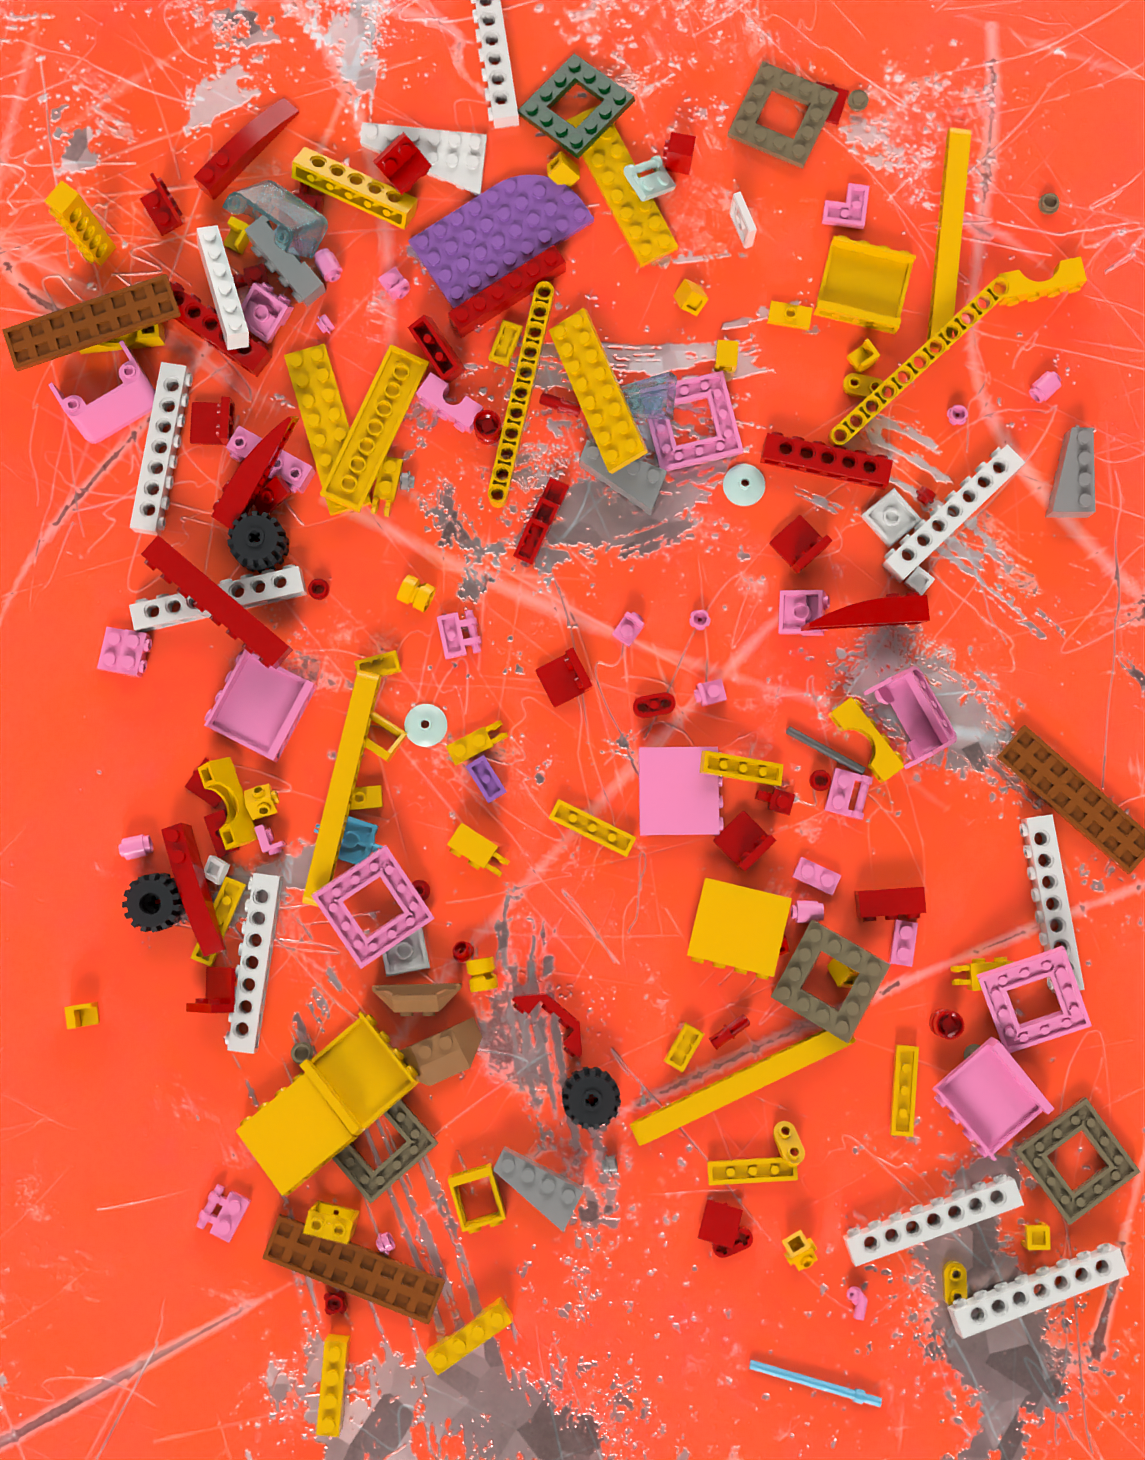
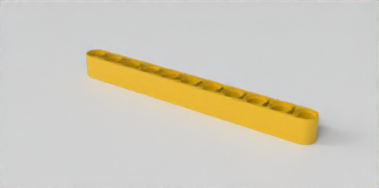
[927,127,971,350]
[828,277,1010,446]
[488,281,554,508]
[302,670,381,907]
[629,1029,856,1146]

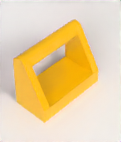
[365,711,408,763]

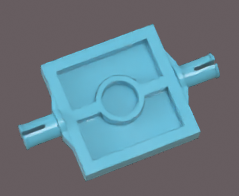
[314,816,383,865]

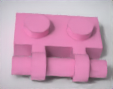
[437,610,482,660]
[196,1184,252,1243]

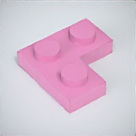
[822,183,870,229]

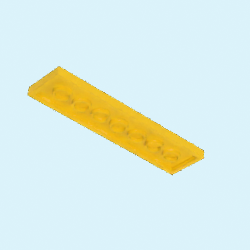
[566,104,678,268]
[549,308,648,474]
[284,343,372,516]
[320,344,429,513]

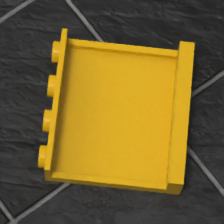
[813,235,916,334]
[687,878,792,980]
[299,1012,419,1136]
[236,1072,358,1196]

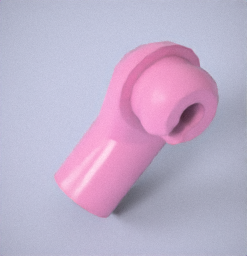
[847,1286,868,1320]

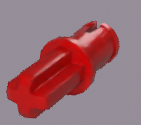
[539,392,581,418]
[708,1014,751,1050]

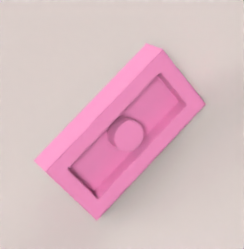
[792,857,841,895]
[889,920,918,967]

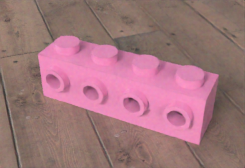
[226,426,316,494]

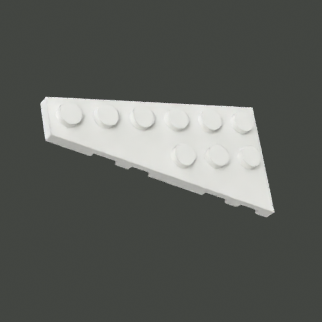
[360,122,487,196]

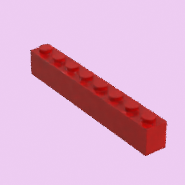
[141,535,293,669]

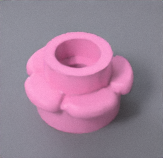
[316,314,335,334]
[947,405,968,425]
[689,609,710,630]
[376,1232,395,1254]

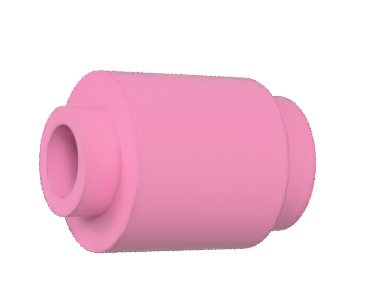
[314,248,343,282]
[1029,371,1061,403]
[118,834,153,860]
[791,901,824,923]

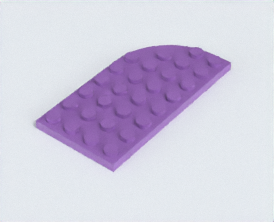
[408,175,594,309]

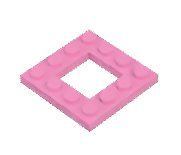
[640,371,744,471]
[311,845,435,969]
[977,946,1092,1053]

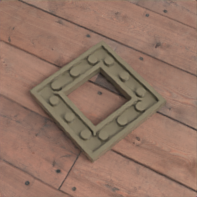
[727,61,839,169]
[771,920,891,1043]
[1013,1097,1140,1225]
[332,1099,439,1204]

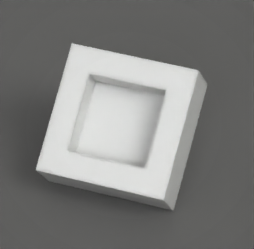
[904,566,935,595]
[204,855,230,885]

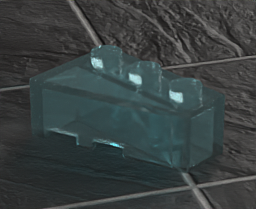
[620,371,677,419]

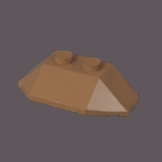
[372,983,462,1016]
[400,1017,482,1086]

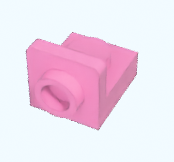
[378,267,410,301]
[612,611,645,647]
[694,679,727,707]
[254,824,286,855]

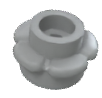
[400,471,415,492]
[602,1155,618,1177]

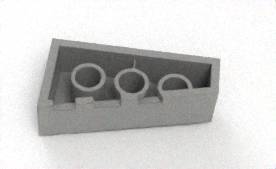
[245,214,326,307]
[1045,427,1096,518]
[579,440,667,516]
[493,1146,584,1232]

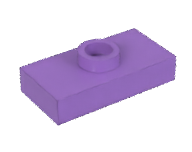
[465,755,507,803]

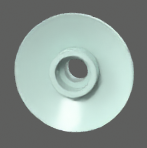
[723,464,765,506]
[404,704,448,747]

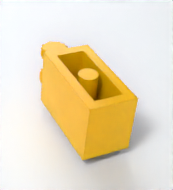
[447,823,510,877]
[950,957,1017,991]

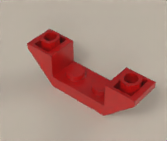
[512,993,582,1058]

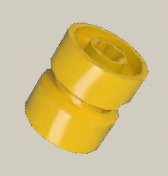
[396,574,436,613]
[466,956,499,992]

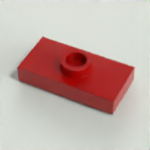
[254,475,292,515]
[203,809,240,858]

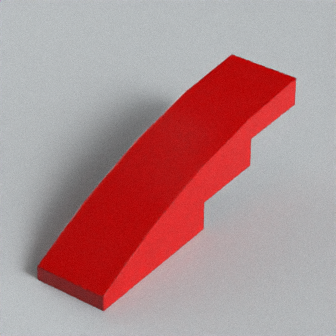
[513,477,570,565]

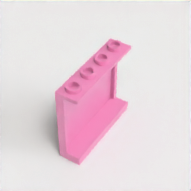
[204,649,318,762]
[638,747,723,836]
[932,1037,1054,1161]

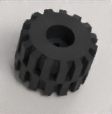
[227,511,289,573]
[122,873,186,932]
[562,1067,621,1130]

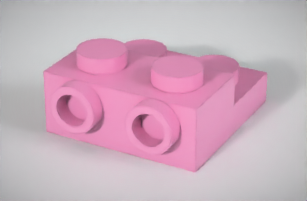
[241,282,294,343]
[778,590,830,636]
[97,627,152,678]

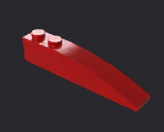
[193,98,300,201]
[211,416,300,530]
[801,592,930,631]
[161,822,226,957]

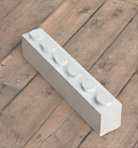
[196,225,249,350]

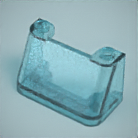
[222,180,328,259]

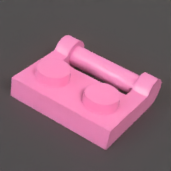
[824,768,873,820]

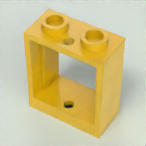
[448,1162,507,1233]
[303,1200,360,1244]

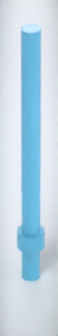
[749,1360,882,1407]

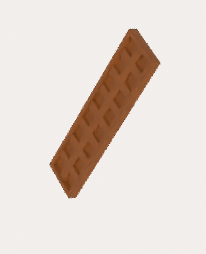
[2,274,181,372]
[995,725,1145,874]
[262,1214,446,1325]

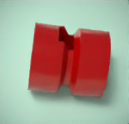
[473,410,502,445]
[929,1009,965,1040]

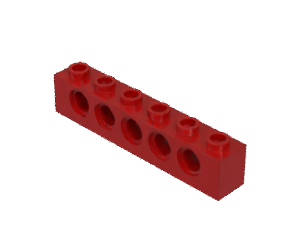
[170,281,272,377]
[760,432,893,490]

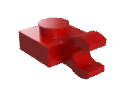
[232,263,270,290]
[755,788,795,816]

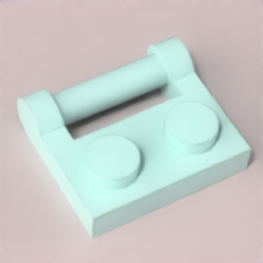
[624,155,676,202]

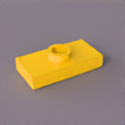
[767,301,813,330]
[488,319,523,367]
[354,650,402,677]
[350,785,383,810]
[663,1022,705,1072]

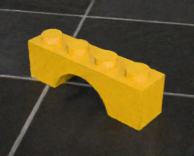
[994,256,1087,306]
[79,323,166,354]
[828,697,904,783]
[198,757,258,850]
[425,1297,513,1376]
[316,1334,351,1437]

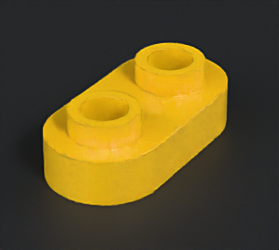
[842,373,885,399]
[773,1121,805,1166]
[942,1260,968,1306]

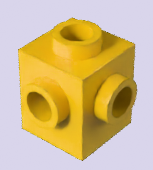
[244,783,280,820]
[782,1230,818,1271]

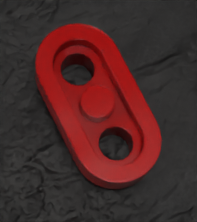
[633,692,676,719]

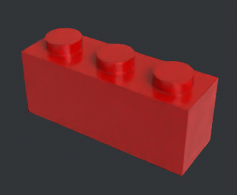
[407,315,466,383]
[855,887,927,922]

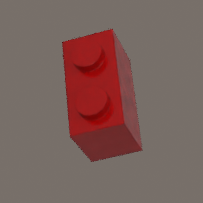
[662,132,696,175]

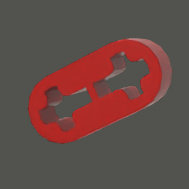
[712,1227,753,1258]

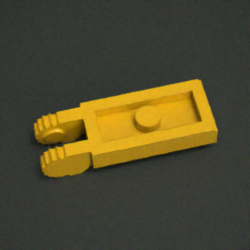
[371,456,404,517]
[446,720,509,766]

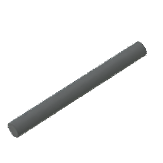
[786,726,866,775]

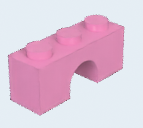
[416,372,484,434]

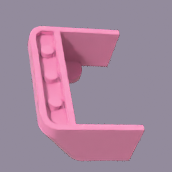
[48,340,156,444]
[863,666,957,769]

